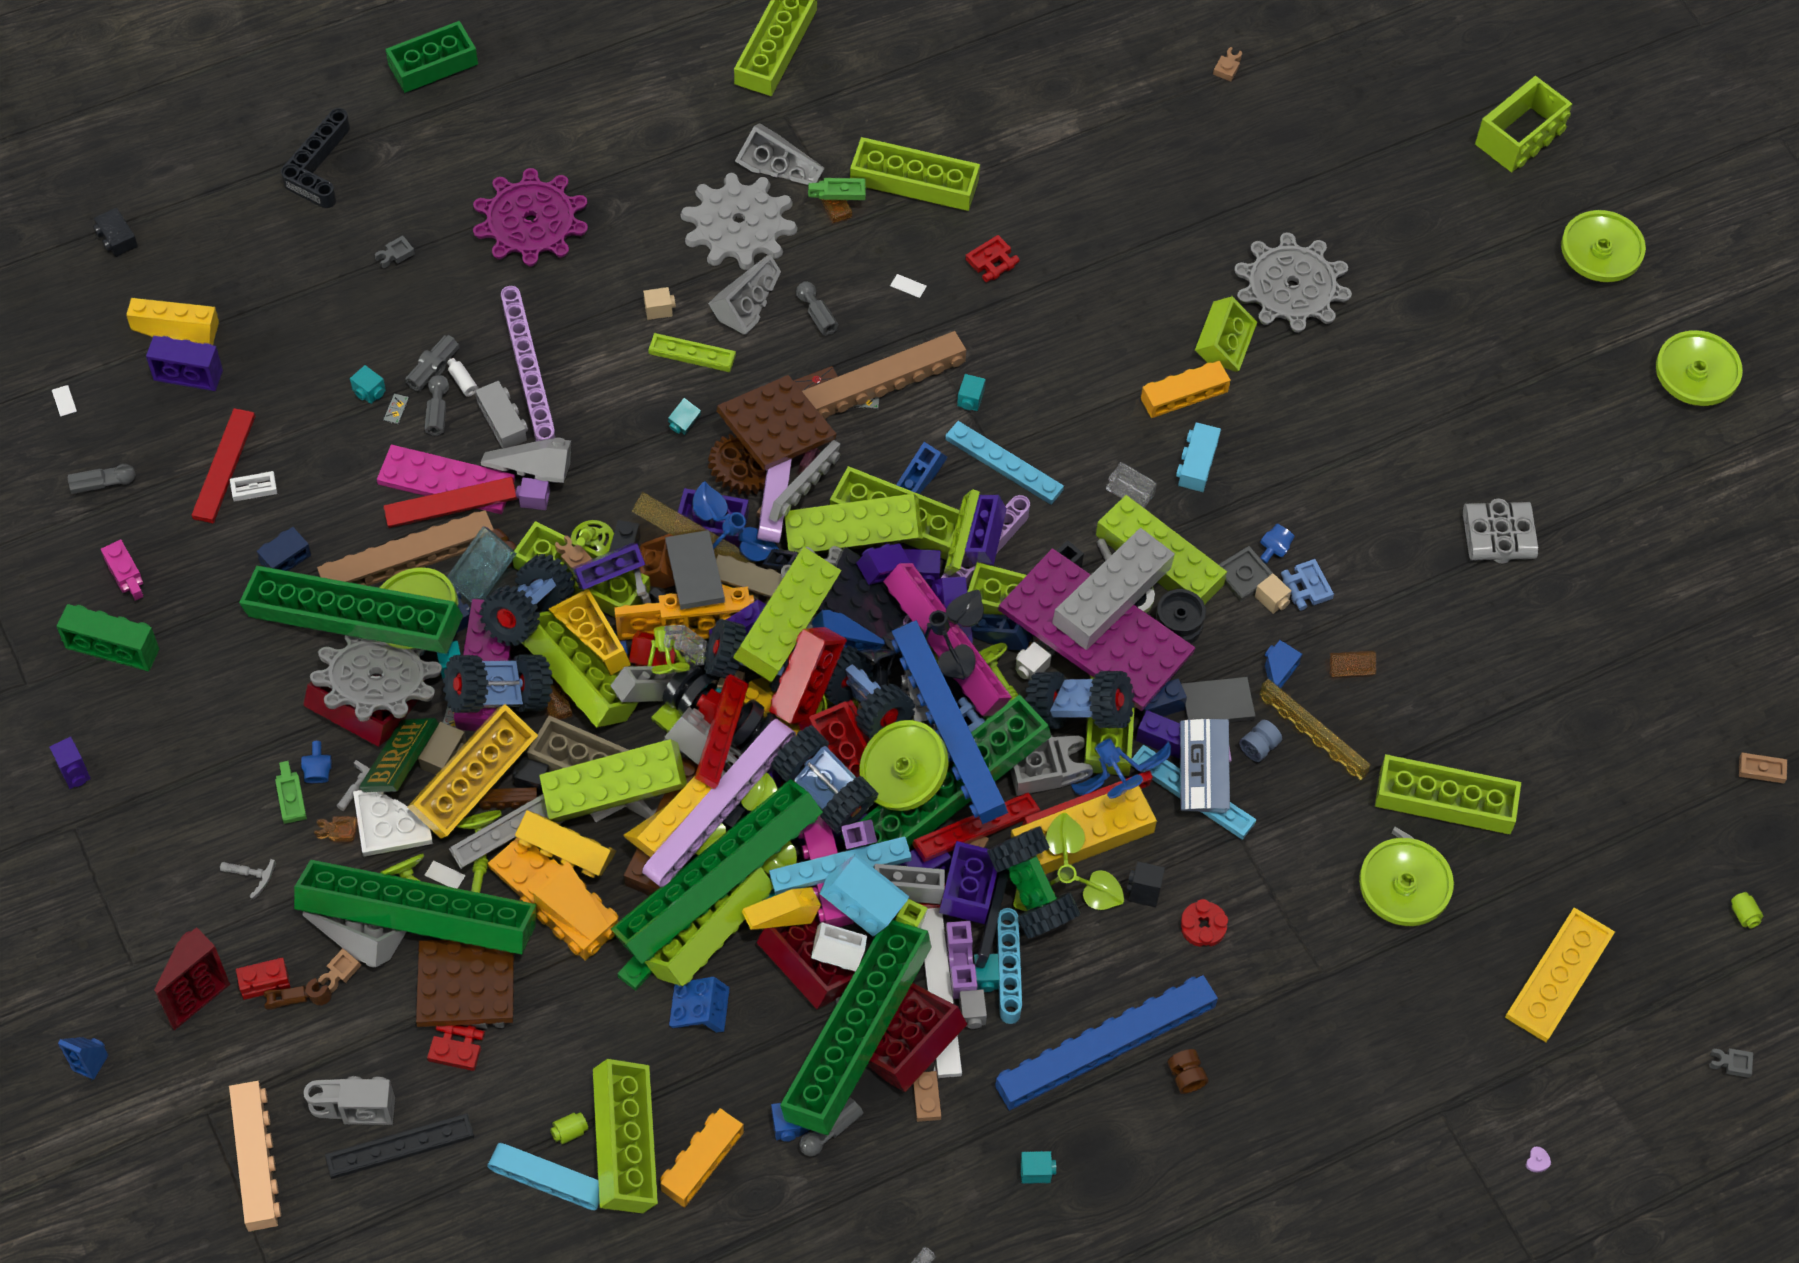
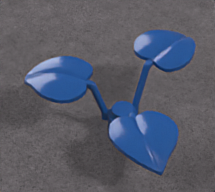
[692,481,779,562]
[1071,739,1171,799]

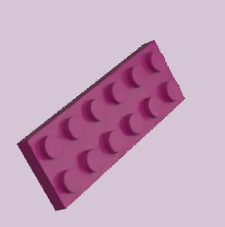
[377,445,515,515]

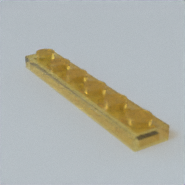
[631,492,755,564]
[1260,679,1371,780]

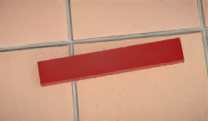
[192,408,256,523]
[384,477,517,528]
[695,674,749,789]
[1022,770,1153,826]
[912,792,1040,862]

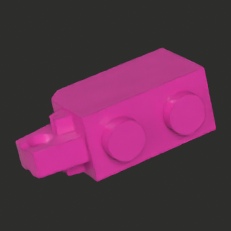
[101,540,144,601]

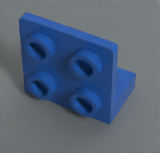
[669,977,730,1033]

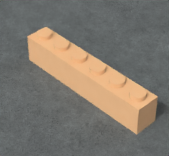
[229,1081,281,1232]

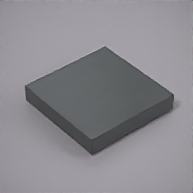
[1219,546,1273,602]

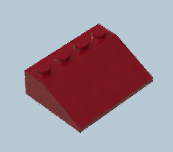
[303,674,419,747]
[757,912,864,1009]
[154,927,230,1031]
[867,983,967,1092]

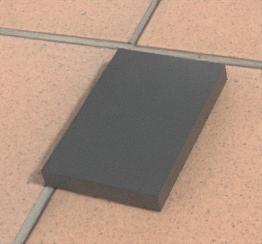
[1181,677,1255,722]

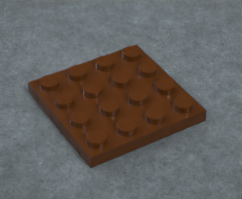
[716,375,836,471]
[416,940,514,1027]

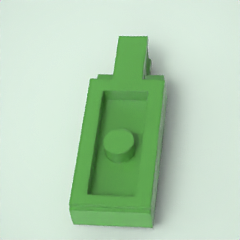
[808,178,866,200]
[275,761,307,824]

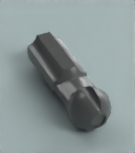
[796,281,839,336]
[425,375,449,436]
[67,464,136,494]
[799,1098,863,1156]

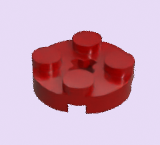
[1181,899,1228,947]

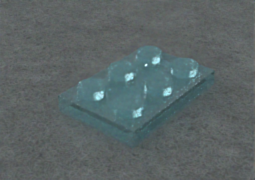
[447,526,517,603]

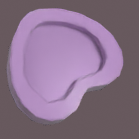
[1526,1147,1551,1172]

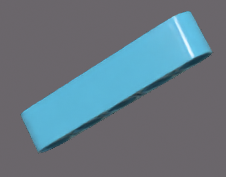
[996,908,1022,1024]
[487,1143,600,1210]

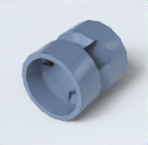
[1239,720,1282,762]

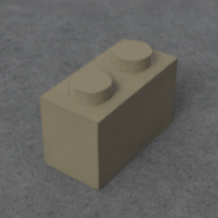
[418,722,466,775]

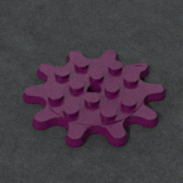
[473,168,588,267]

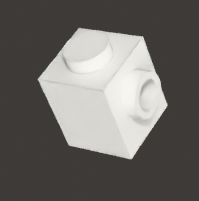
[1016,642,1051,680]

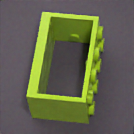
[1475,75,1572,173]

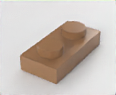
[1739,753,1787,783]
[913,1071,941,1122]

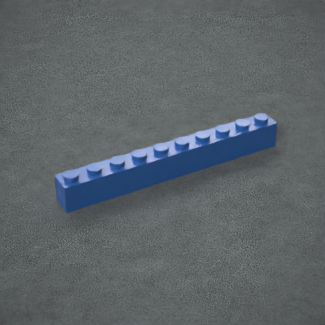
[891,620,1008,824]
[995,975,1218,1111]

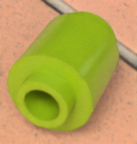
[1731,892,1763,928]
[550,1112,588,1145]

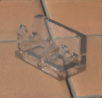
[1106,462,1157,508]
[664,625,707,665]

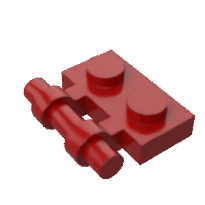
[965,235,1020,282]
[427,1025,485,1071]

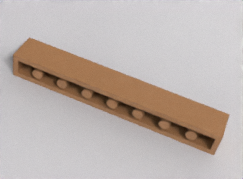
[802,331,966,419]
[317,510,494,586]

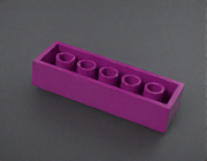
[454,599,514,731]

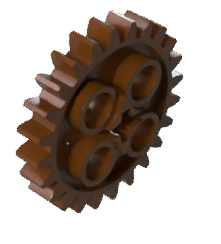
[708,433,767,496]

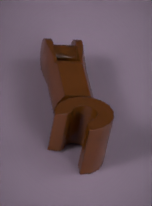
[264,978,332,1010]

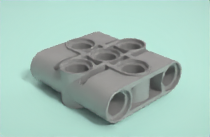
[1463,499,1538,564]

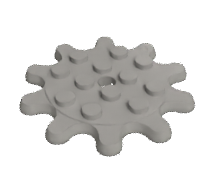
[680,173,797,270]
[1234,233,1352,333]
[310,635,442,721]

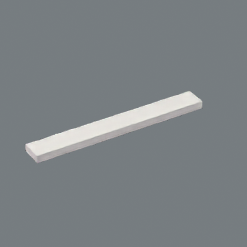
[920,908,962,1078]

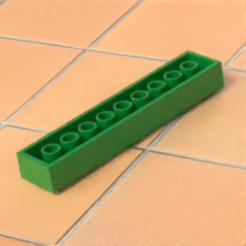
[239,566,463,654]
[841,694,1051,851]
[611,779,823,964]
[294,860,537,954]
[780,920,932,1136]

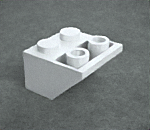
[811,923,867,971]

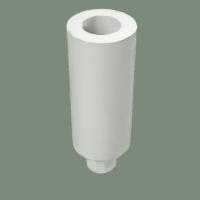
[447,358,478,396]

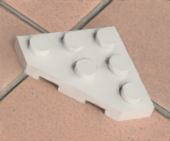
[353,790,433,856]

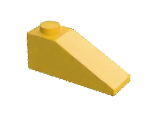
[742,887,821,930]

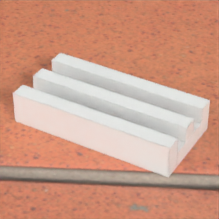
[230,471,277,502]

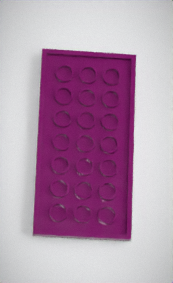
[998,548,1195,711]

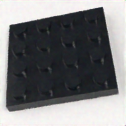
[815,547,908,660]

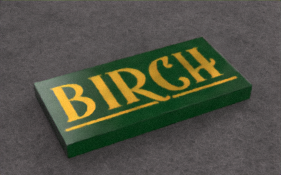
[359,718,439,792]

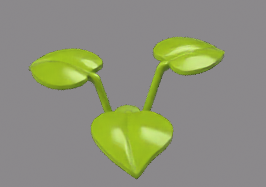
[615,626,706,676]
[695,772,797,874]
[1013,813,1124,911]

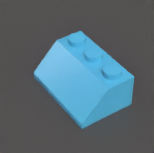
[820,854,909,936]

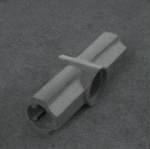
[405,335,459,392]

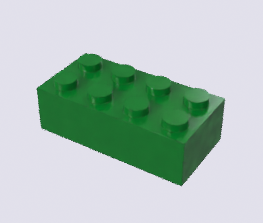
[385,21,478,93]
[56,604,159,672]

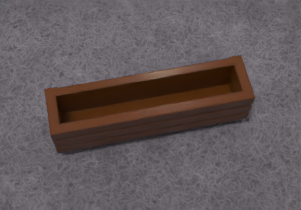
[479,787,538,810]

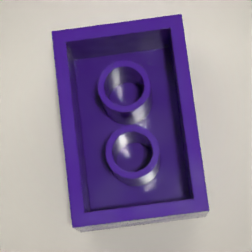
[146,335,223,391]
[674,488,749,550]
[939,841,997,924]

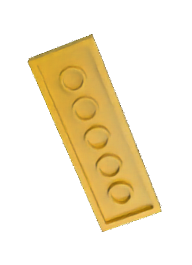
[1505,908,1615,1043]

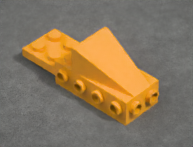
[614,584,754,641]
[488,837,619,961]

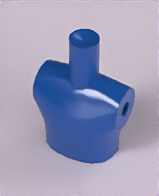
[1260,524,1295,564]
[301,741,332,783]

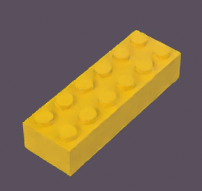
[407,704,538,838]
[1011,785,1157,874]

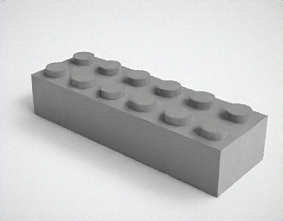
[1052,528,1175,650]

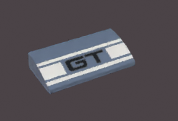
[1180,719,1230,813]

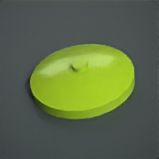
[1561,210,1646,282]
[1656,330,1742,406]
[380,568,458,649]
[859,720,948,811]
[1359,838,1454,926]

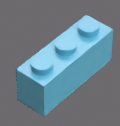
[1176,422,1221,492]

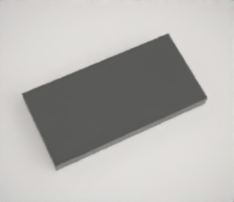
[665,530,725,610]

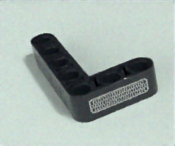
[281,108,350,208]

